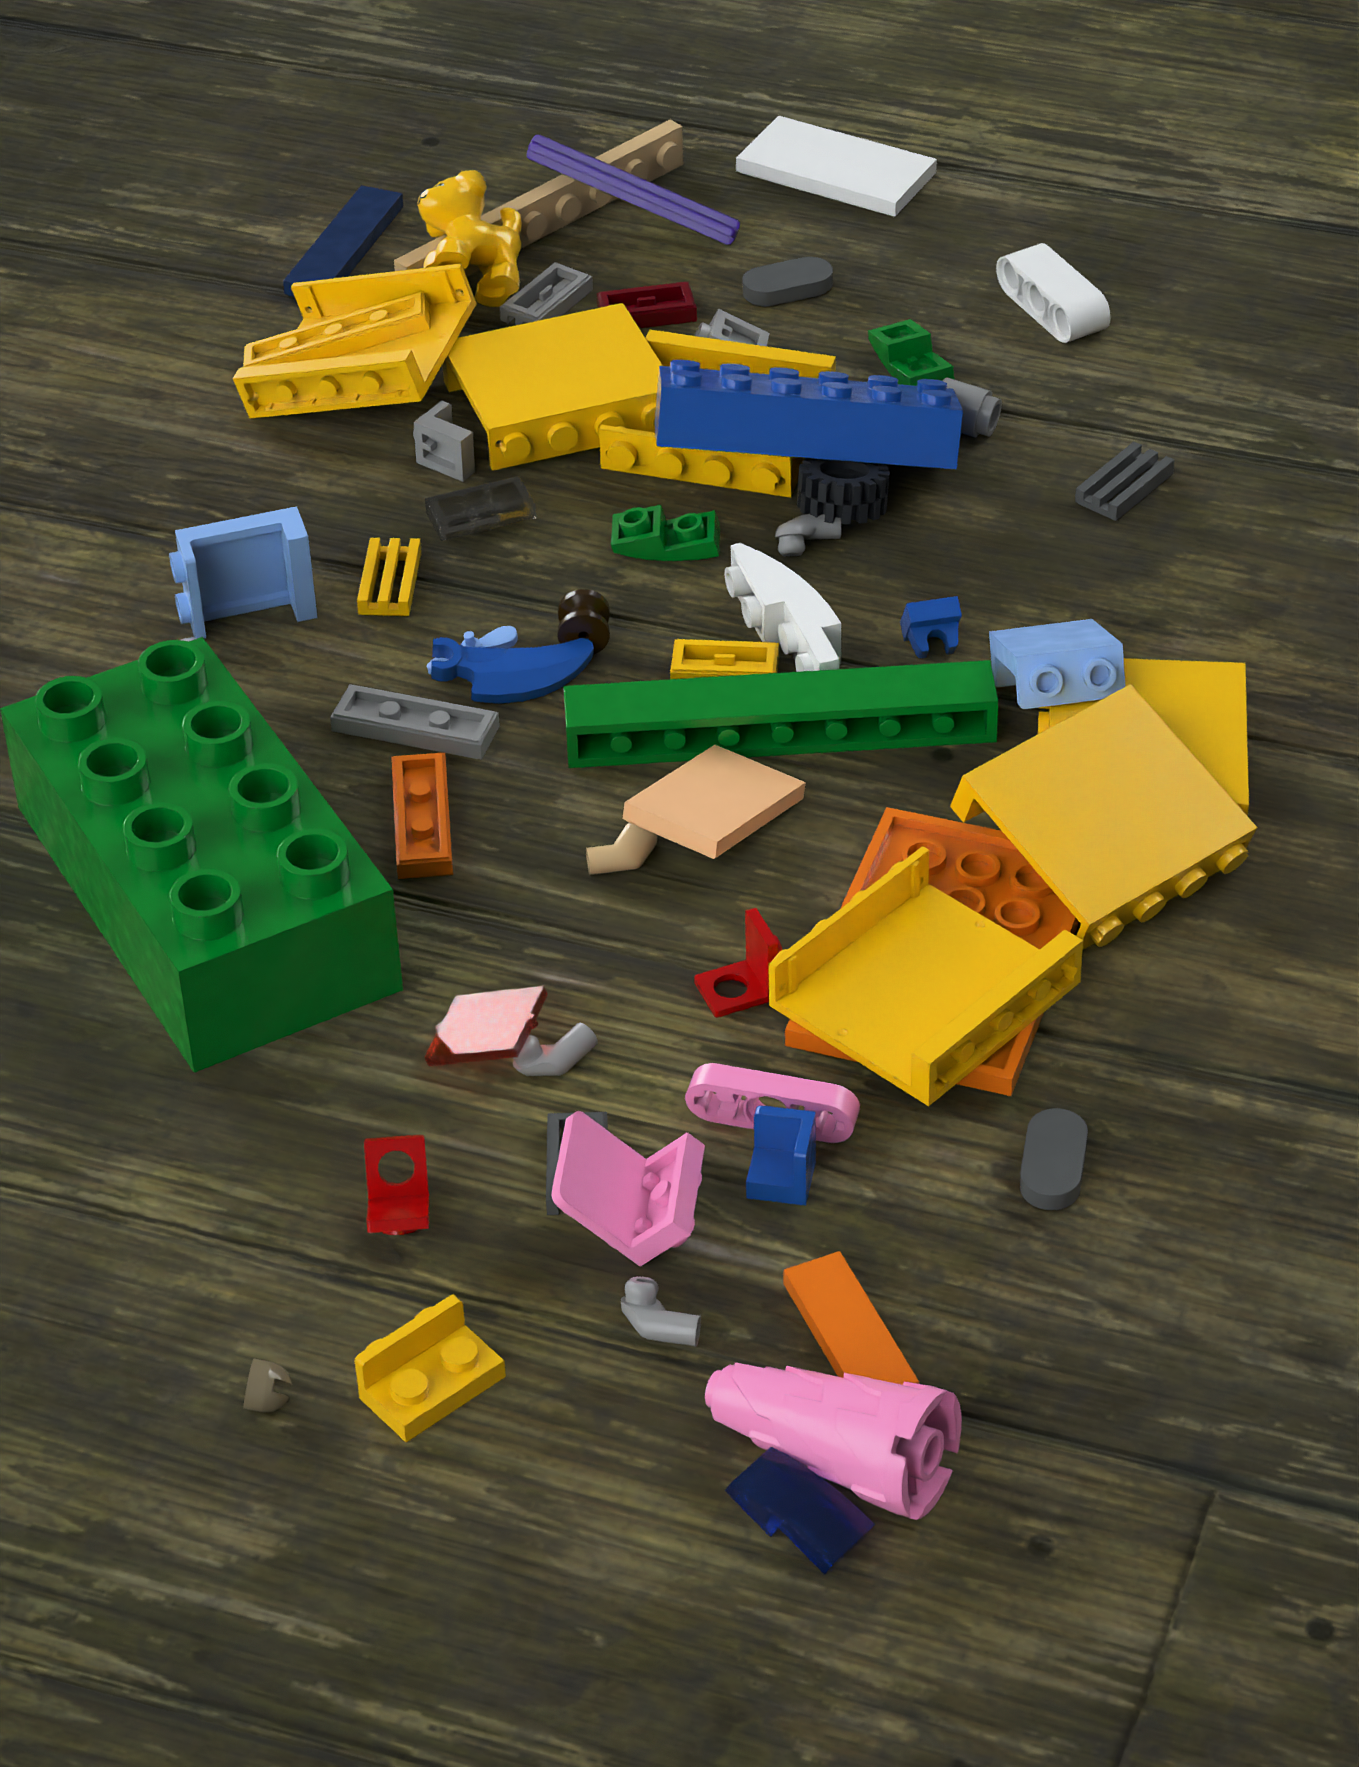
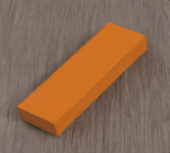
[391,753,453,879]
[783,1251,919,1385]

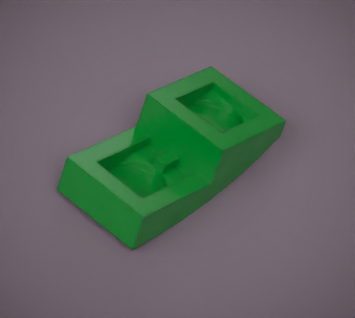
[868,319,954,386]

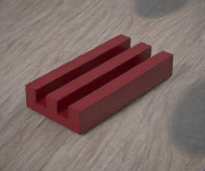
[596,281,697,328]

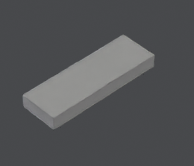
[330,684,500,760]

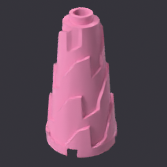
[705,1362,962,1520]

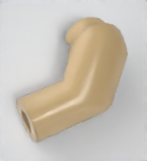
[586,823,658,875]

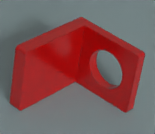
[694,908,783,1018]
[364,1135,430,1235]

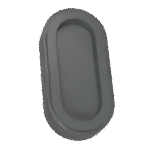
[742,257,833,307]
[1020,1108,1088,1210]

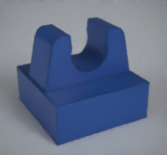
[900,596,962,658]

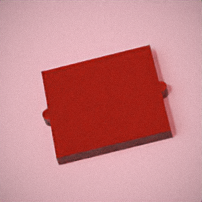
[424,986,548,1066]

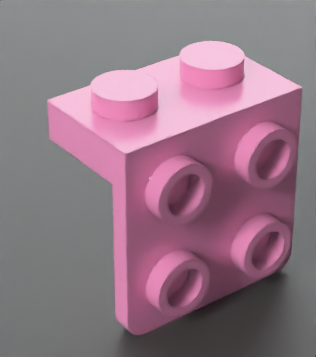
[551,1111,705,1267]

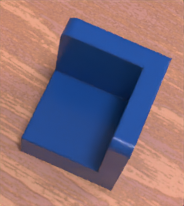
[746,1105,816,1206]

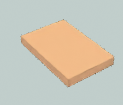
[623,745,806,859]

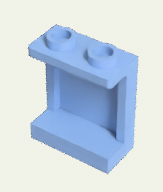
[169,506,317,639]
[989,619,1125,709]

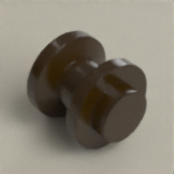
[557,589,610,654]

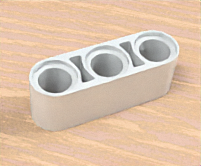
[996,243,1111,343]

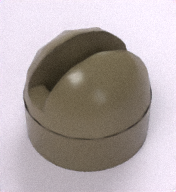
[243,1358,292,1412]

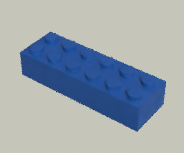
[654,360,963,469]

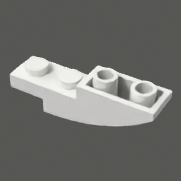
[725,543,841,672]

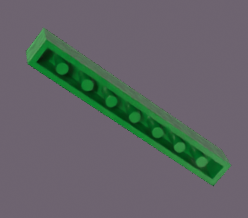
[563,660,998,768]

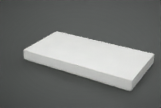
[736,116,937,216]

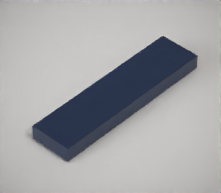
[283,185,404,297]

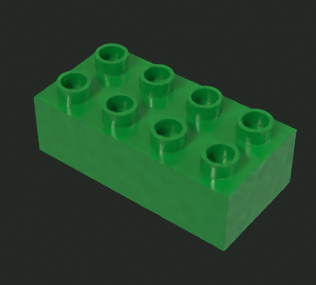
[0,637,403,1073]

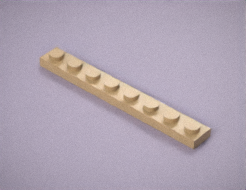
[394,120,683,277]

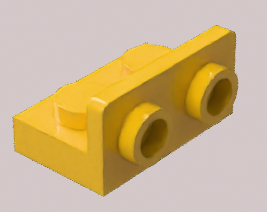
[355,1295,506,1442]

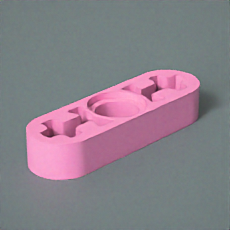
[685,1063,860,1143]

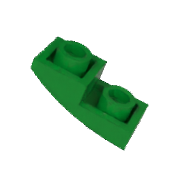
[611,505,720,561]

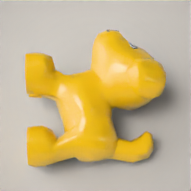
[417,170,522,307]

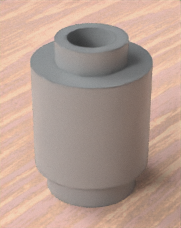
[943,377,1002,438]

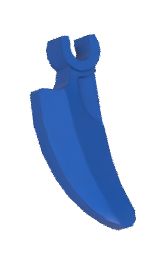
[431,637,594,704]

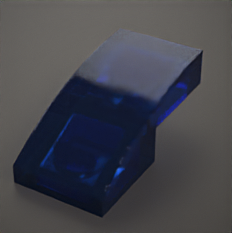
[725,1447,875,1575]

